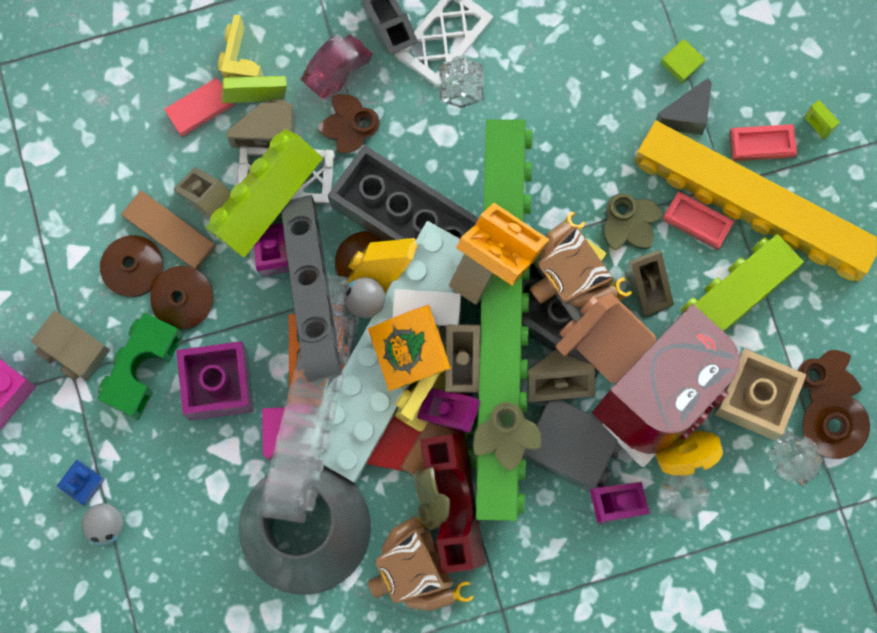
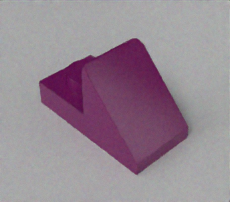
[254,223,289,277]
[417,388,480,433]
[589,481,650,526]

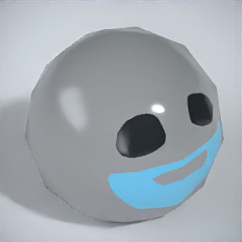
[344,277,386,318]
[81,503,124,545]

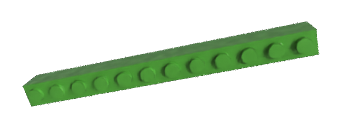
[476,119,533,521]

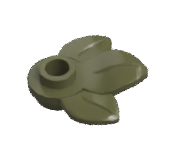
[603,193,663,251]
[473,402,541,471]
[414,468,450,530]

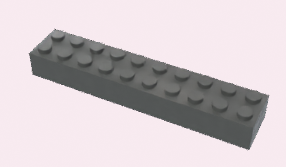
[327,145,600,379]

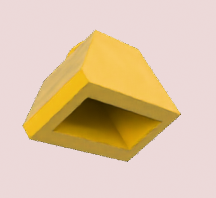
[347,238,418,294]

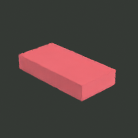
[164,78,235,137]
[729,124,797,161]
[662,191,734,250]

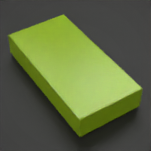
[221,76,287,103]

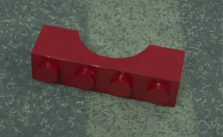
[420,432,486,574]

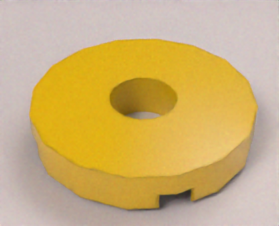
[656,431,723,476]

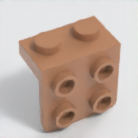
[555,292,656,383]

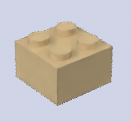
[714,348,807,441]

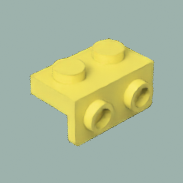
[393,371,446,432]

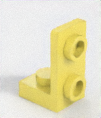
[218,15,263,78]

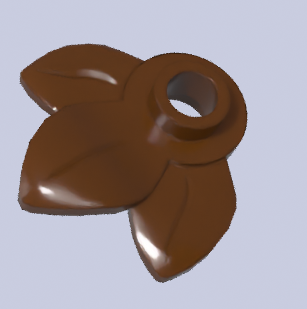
[317,94,380,153]
[798,350,862,402]

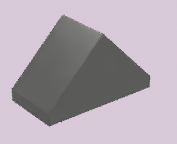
[656,78,712,135]

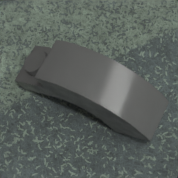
[360,0,418,55]

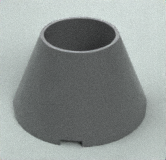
[239,462,371,595]

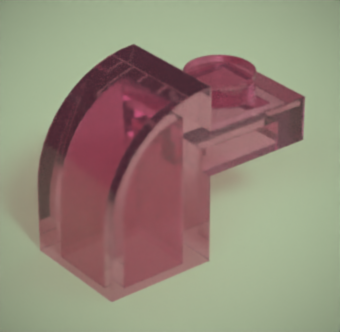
[301,34,373,100]

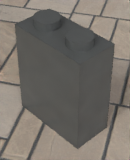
[522,399,622,492]

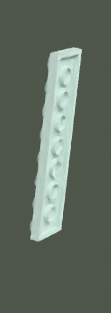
[298,221,464,482]

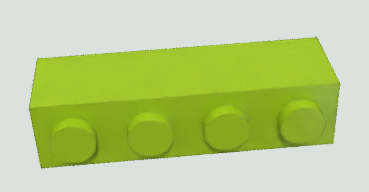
[205,129,323,258]
[680,234,804,332]

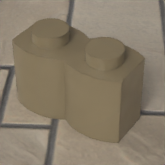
[31,310,110,381]

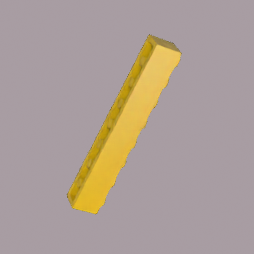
[634,120,877,282]

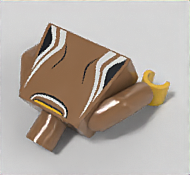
[529,211,632,308]
[368,516,474,611]

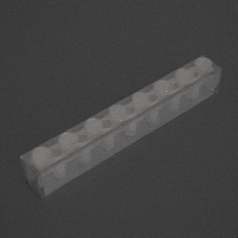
[261,274,357,523]

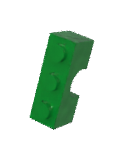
[97,312,184,421]

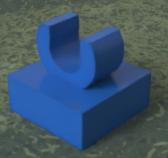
[57,459,105,506]

